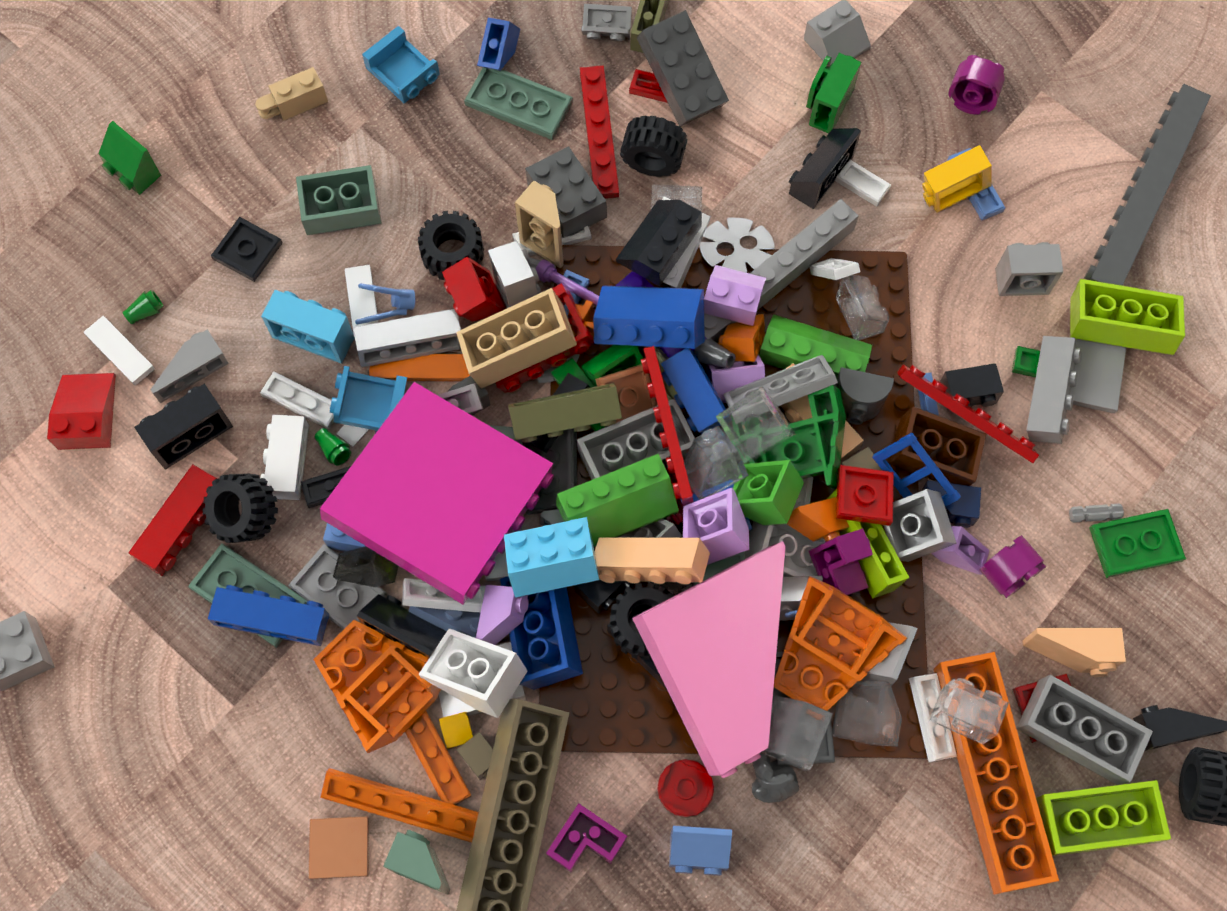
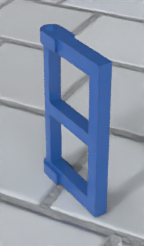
[872,433,961,506]

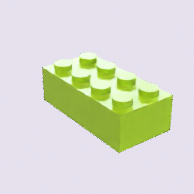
[1070,279,1185,355]
[1036,780,1171,856]

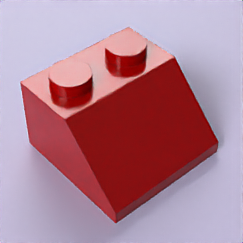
[442,257,507,322]

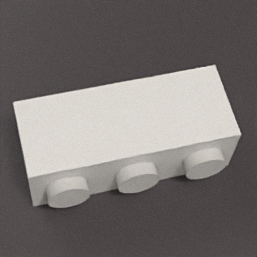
[260,415,309,500]

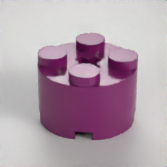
[948,55,1005,115]
[980,535,1046,598]

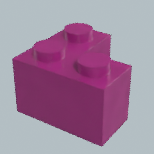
[808,529,873,596]
[546,803,627,872]

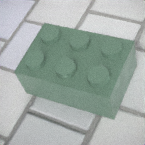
[296,165,382,235]

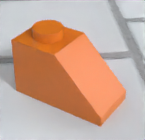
[719,314,765,362]
[787,497,849,542]

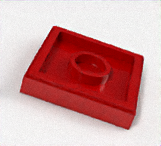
[836,465,894,526]

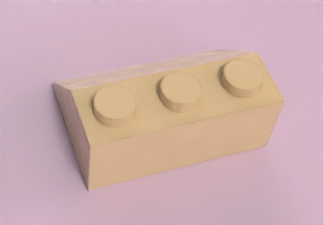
[515,181,563,268]

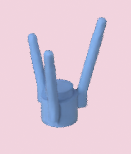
[355,283,415,325]

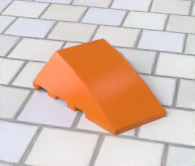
[774,576,907,717]
[313,620,441,753]

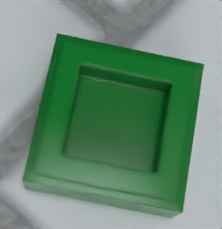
[1012,346,1040,378]

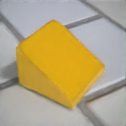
[439,712,473,749]

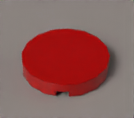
[657,759,714,818]

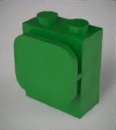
[806,53,861,134]

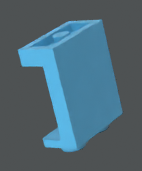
[362,26,440,103]
[330,366,407,431]

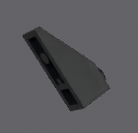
[1133,705,1227,751]

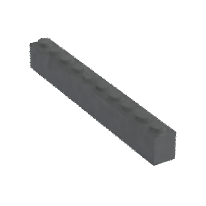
[1084,84,1211,286]

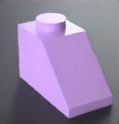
[931,526,990,575]
[476,585,528,645]

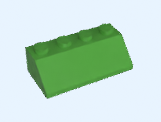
[759,314,872,379]
[556,454,679,547]

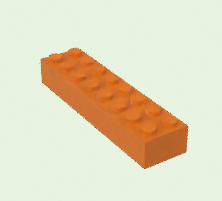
[933,652,1059,895]

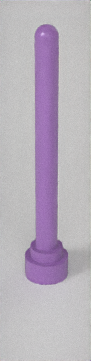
[536,259,599,306]

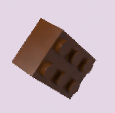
[889,407,986,486]

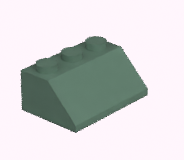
[383,829,450,895]

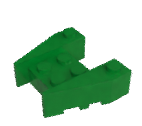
[730,385,846,489]

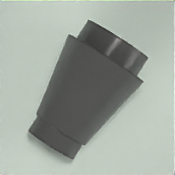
[694,338,735,368]

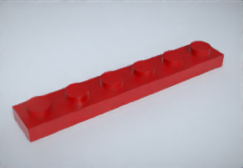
[580,65,619,199]
[641,346,694,506]
[897,364,1039,463]

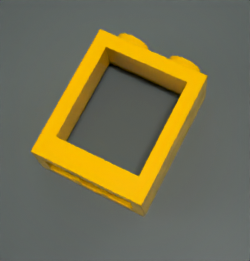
[922,145,992,213]

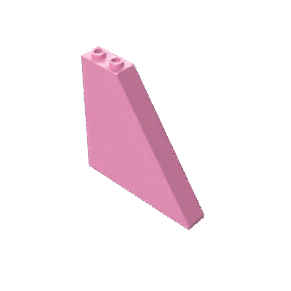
[632,541,785,778]

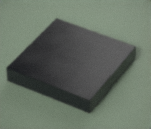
[211,217,283,282]

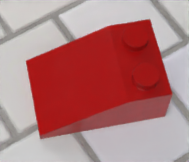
[47,373,116,450]

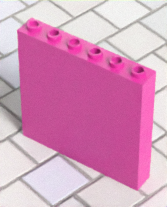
[320,382,554,605]

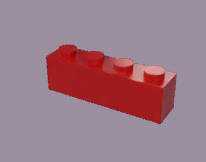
[128,464,217,576]

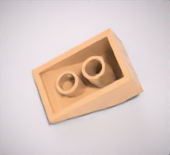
[1023,628,1126,677]

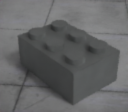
[525,146,607,238]

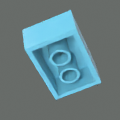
[261,290,354,364]
[504,517,599,598]

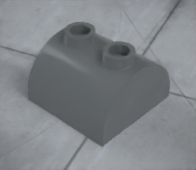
[834,367,894,425]

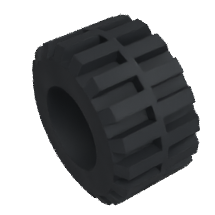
[620,115,688,177]
[418,211,484,280]
[203,473,278,543]
[610,583,673,660]
[1179,747,1227,826]

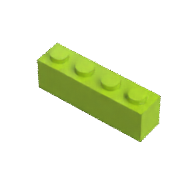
[827,489,909,599]

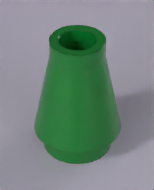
[123,290,164,324]
[314,428,351,466]

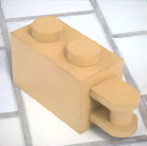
[255,67,328,121]

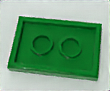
[1089,509,1186,578]

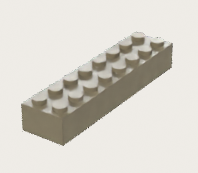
[456,699,569,911]

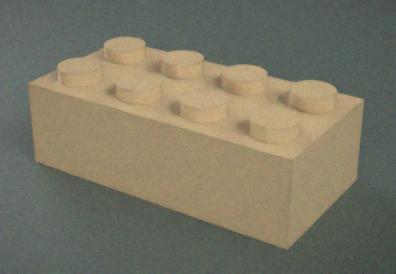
[456,288,577,389]

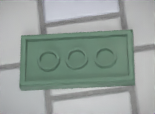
[464,67,573,140]
[188,543,307,648]

